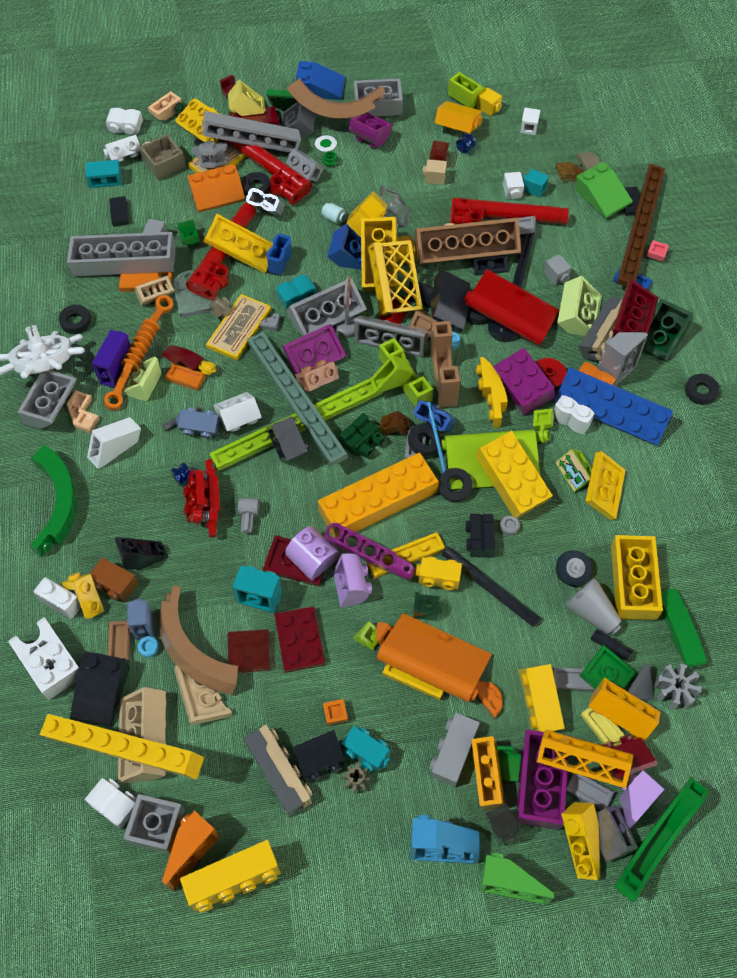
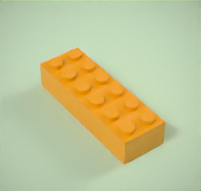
[318,452,439,538]

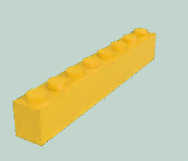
[39,714,204,780]

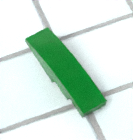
[661,588,707,668]

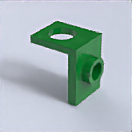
[495,746,523,782]

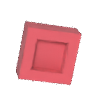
[647,240,669,262]

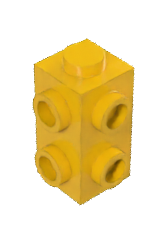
[415,557,462,590]

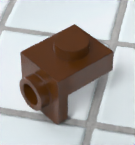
[379,411,410,436]

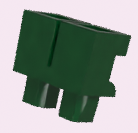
[339,412,385,458]

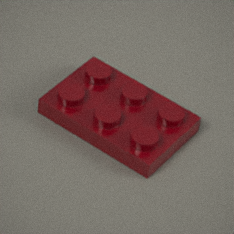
[274,606,325,673]

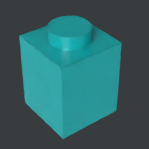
[522,169,549,198]

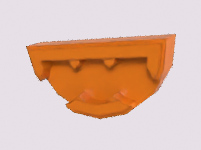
[476,681,502,719]

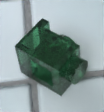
[413,592,443,621]

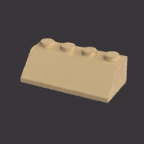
[118,687,167,783]

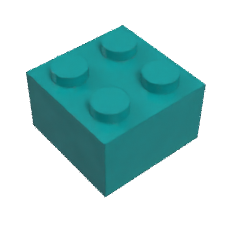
[232,566,282,614]

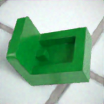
[177,220,200,246]

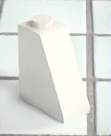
[87,417,141,469]

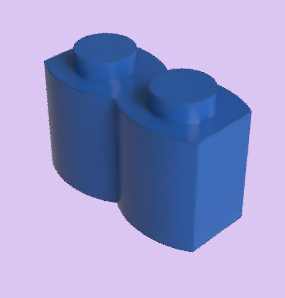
[267,234,292,275]
[413,401,456,431]

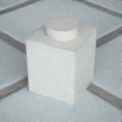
[520,108,540,135]
[503,172,524,199]

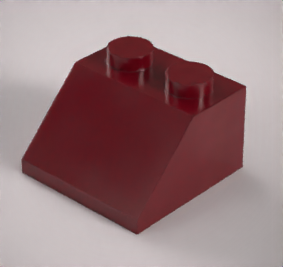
[599,734,658,779]

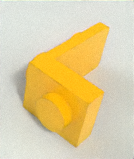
[61,572,104,619]

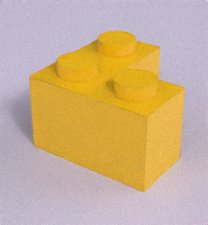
[346,191,387,237]

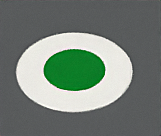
[315,135,337,151]

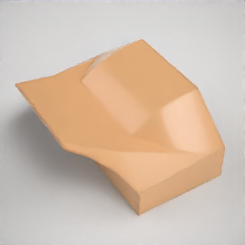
[148,91,182,120]

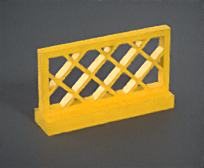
[368,240,423,316]

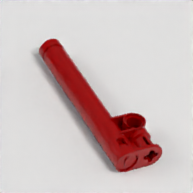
[224,140,312,205]
[450,197,569,225]
[186,203,257,300]

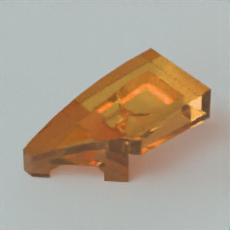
[556,162,585,182]

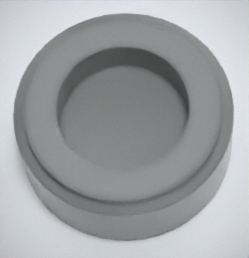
[500,516,520,536]

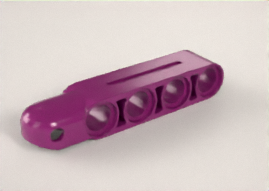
[324,523,415,580]

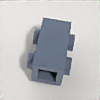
[176,407,220,438]

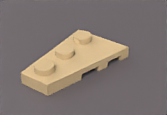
[174,665,232,725]

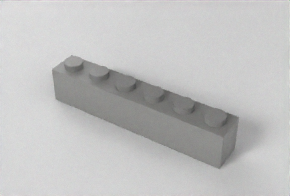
[201,111,301,152]

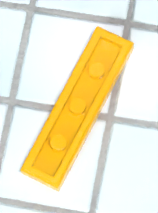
[366,532,445,579]

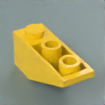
[561,802,600,880]

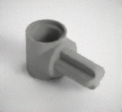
[238,498,260,534]

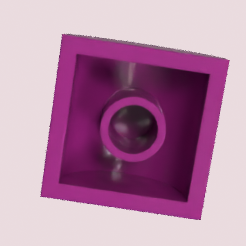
[349,112,393,148]

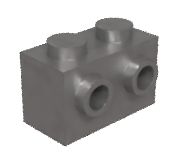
[596,805,638,862]

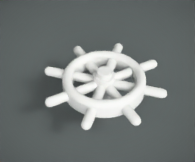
[0,325,85,379]

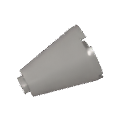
[565,578,622,635]

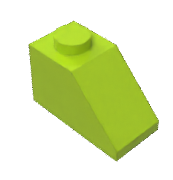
[370,355,414,393]

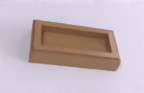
[107,621,131,662]

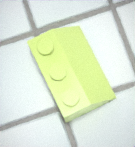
[558,276,602,336]

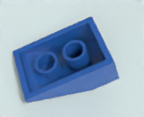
[295,61,345,100]

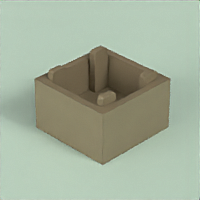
[139,134,186,181]

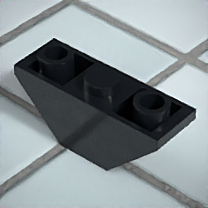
[115,537,168,570]

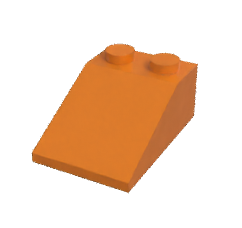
[162,810,220,891]

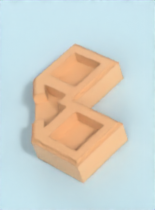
[66,390,100,433]

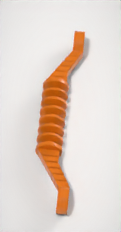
[104,295,173,411]

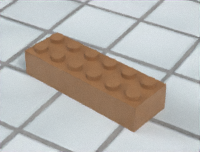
[414,218,521,265]

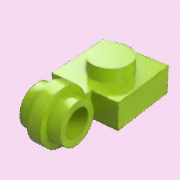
[533,408,554,443]

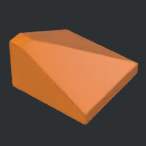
[376,622,393,646]

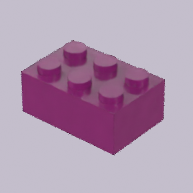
[493,348,555,416]

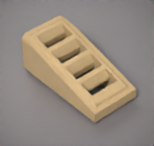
[135,276,175,306]

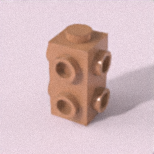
[295,359,339,391]

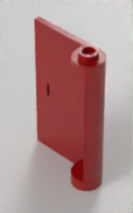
[464,269,559,346]

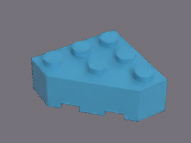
[410,815,479,864]

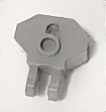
[192,141,228,168]

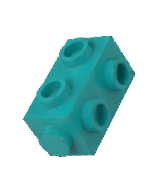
[341,726,391,773]

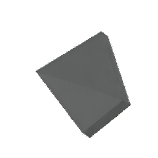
[628,663,654,701]

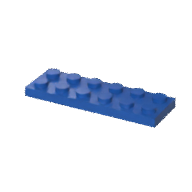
[555,367,674,445]

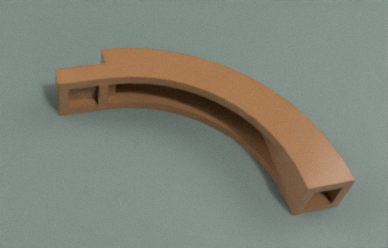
[287,78,385,118]
[159,585,238,695]

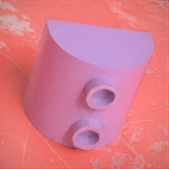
[285,526,341,581]
[333,554,372,608]

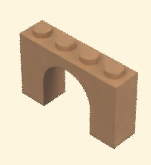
[430,321,460,408]

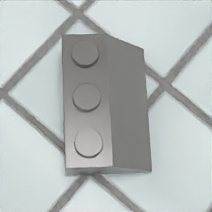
[598,332,648,386]
[17,370,77,429]

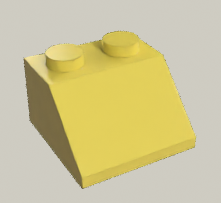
[228,80,265,116]

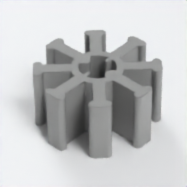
[654,664,702,710]

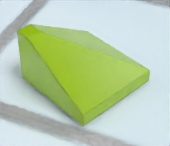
[353,621,378,650]

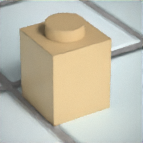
[422,159,447,185]

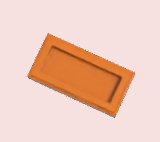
[165,363,206,391]

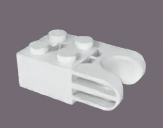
[8,617,79,701]

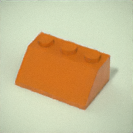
[187,164,245,213]

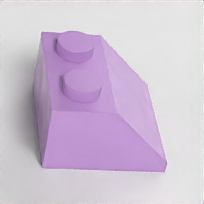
[620,770,664,829]

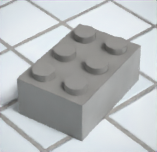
[354,78,403,116]

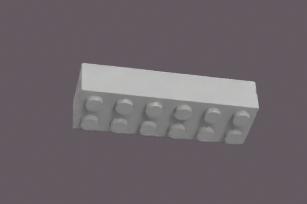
[67,232,176,276]

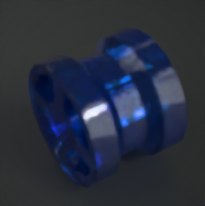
[456,133,476,154]
[170,462,190,486]

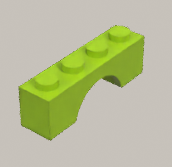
[379,338,433,407]

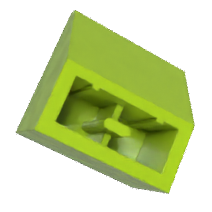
[448,72,486,108]

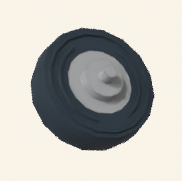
[556,550,592,586]

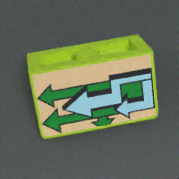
[556,449,592,492]

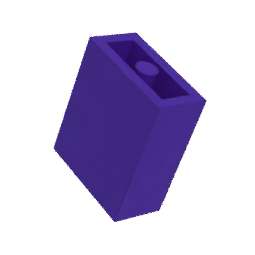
[92,330,131,388]

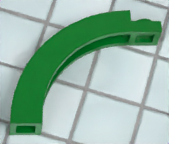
[30,444,77,557]
[614,777,710,903]

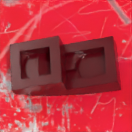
[162,345,204,371]

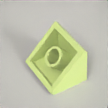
[122,357,162,402]

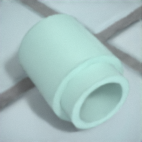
[321,203,347,225]

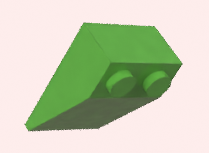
[576,162,633,218]
[479,853,554,905]

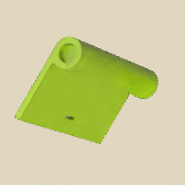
[441,430,540,490]

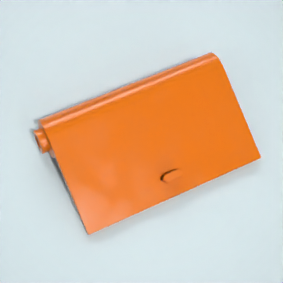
[377,613,492,703]

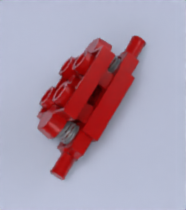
[183,459,220,538]

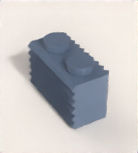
[126,599,155,640]

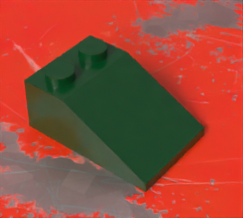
[643,298,694,361]

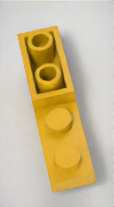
[476,357,508,428]

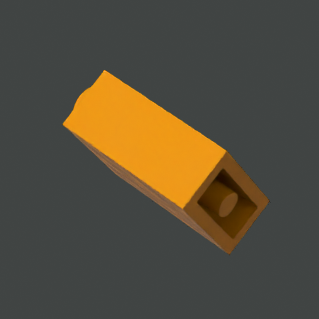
[435,101,483,133]

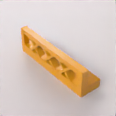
[537,729,633,788]

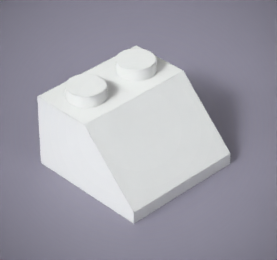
[213,392,262,432]

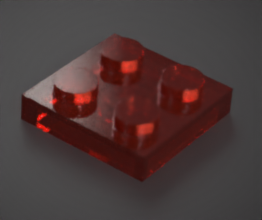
[228,629,270,673]

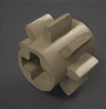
[209,297,231,318]
[343,764,370,793]

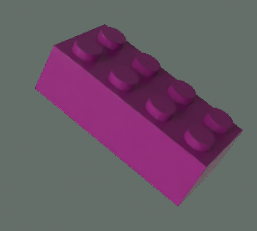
[515,729,569,830]

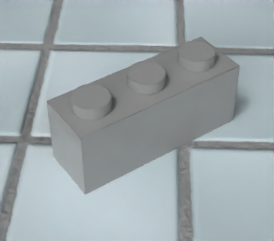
[429,713,480,787]

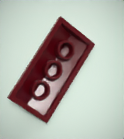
[612,279,659,348]

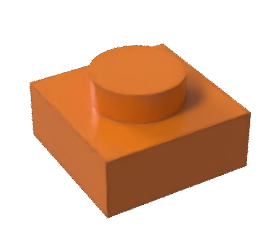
[323,699,348,726]

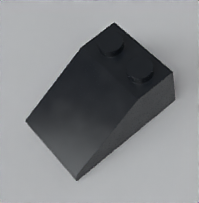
[70,651,130,727]

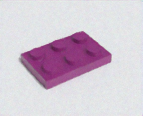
[282,324,346,374]

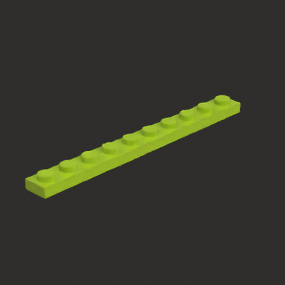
[209,378,382,471]

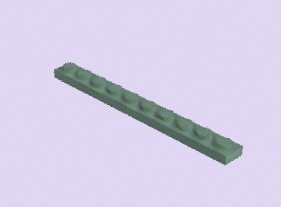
[247,332,348,466]

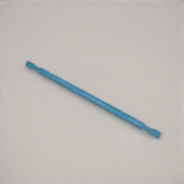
[427,402,450,489]

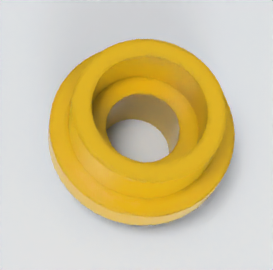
[198,361,217,375]

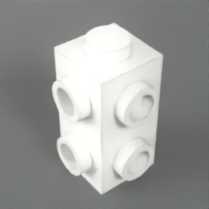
[103,135,140,162]

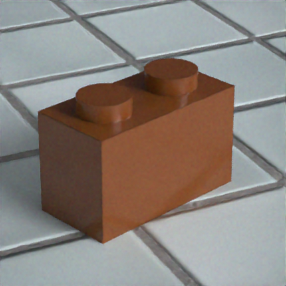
[90,557,138,602]

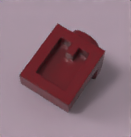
[220,75,236,99]

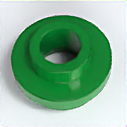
[322,151,338,166]

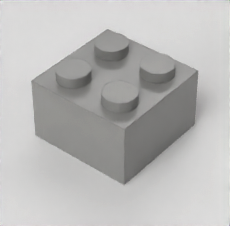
[123,794,185,854]

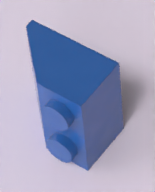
[327,224,362,270]

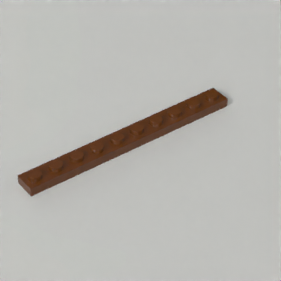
[616,164,665,287]

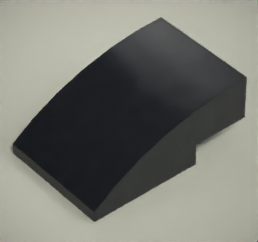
[430,269,470,331]

